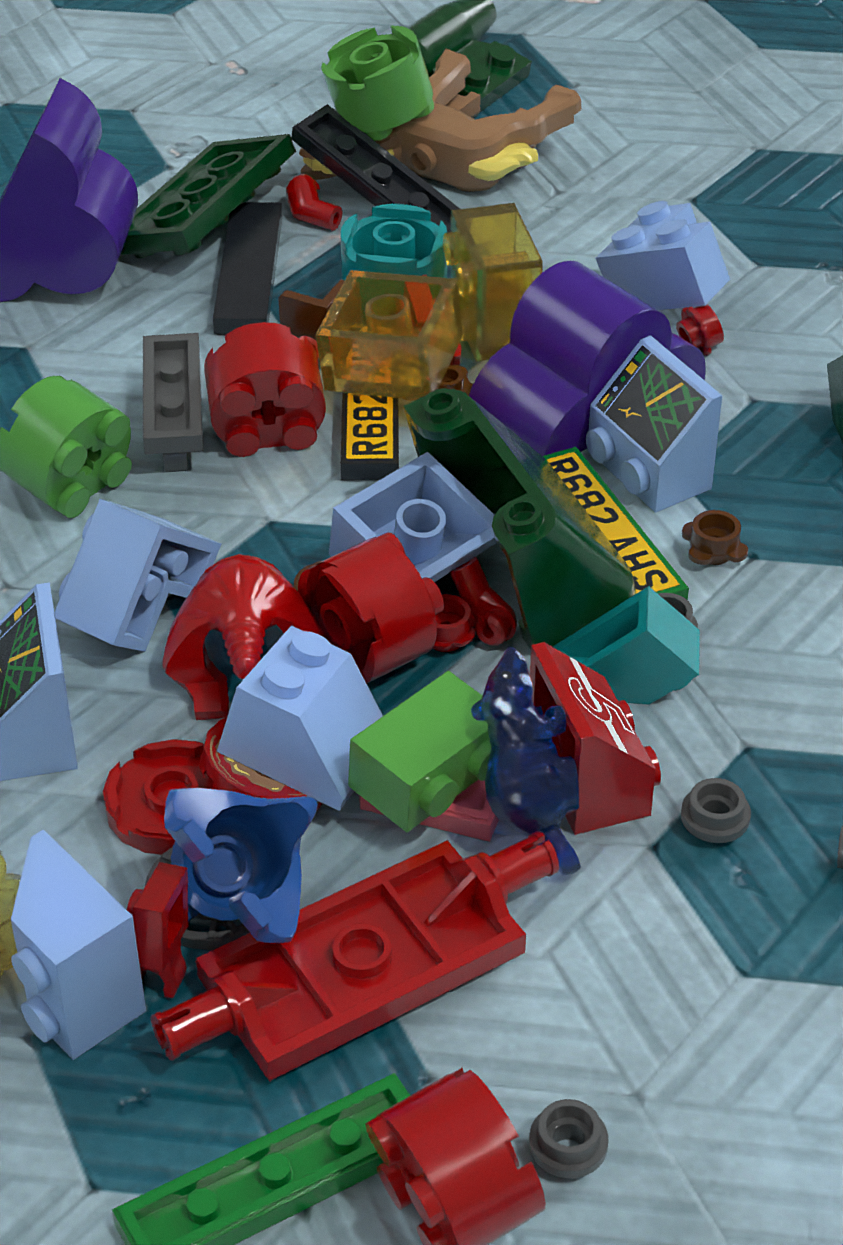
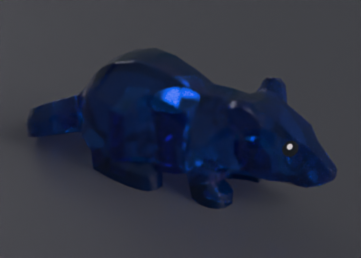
[471,647,581,875]

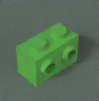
[348,670,508,833]

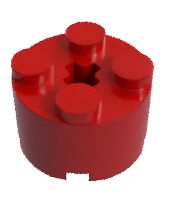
[204,322,326,457]
[298,532,444,684]
[365,1067,546,1245]

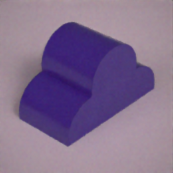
[0,78,138,302]
[469,261,706,456]

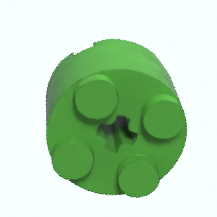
[321,26,434,141]
[0,376,132,518]

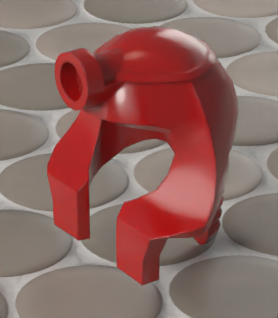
[162,554,325,720]

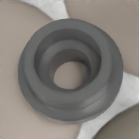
[681,778,751,843]
[529,1099,609,1178]

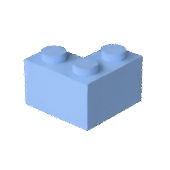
[595,201,730,310]
[54,499,221,652]

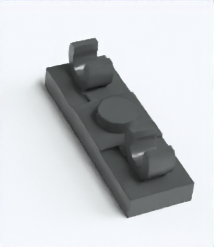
[143,333,203,472]

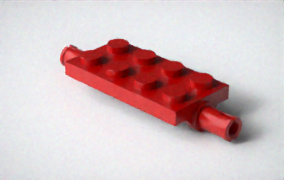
[151,831,559,1081]

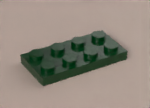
[120,134,296,258]

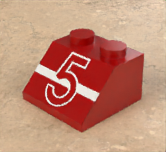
[527,642,661,835]

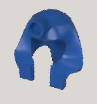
[164,788,318,943]

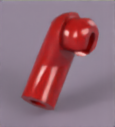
[286,174,343,231]
[450,557,517,646]

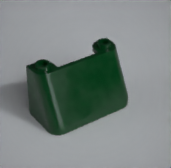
[403,388,636,650]

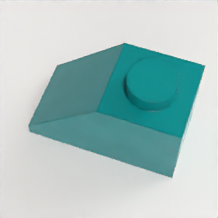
[553,586,700,705]

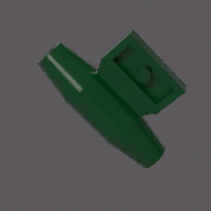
[407,0,532,113]

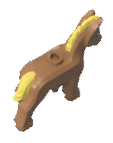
[299,49,582,192]

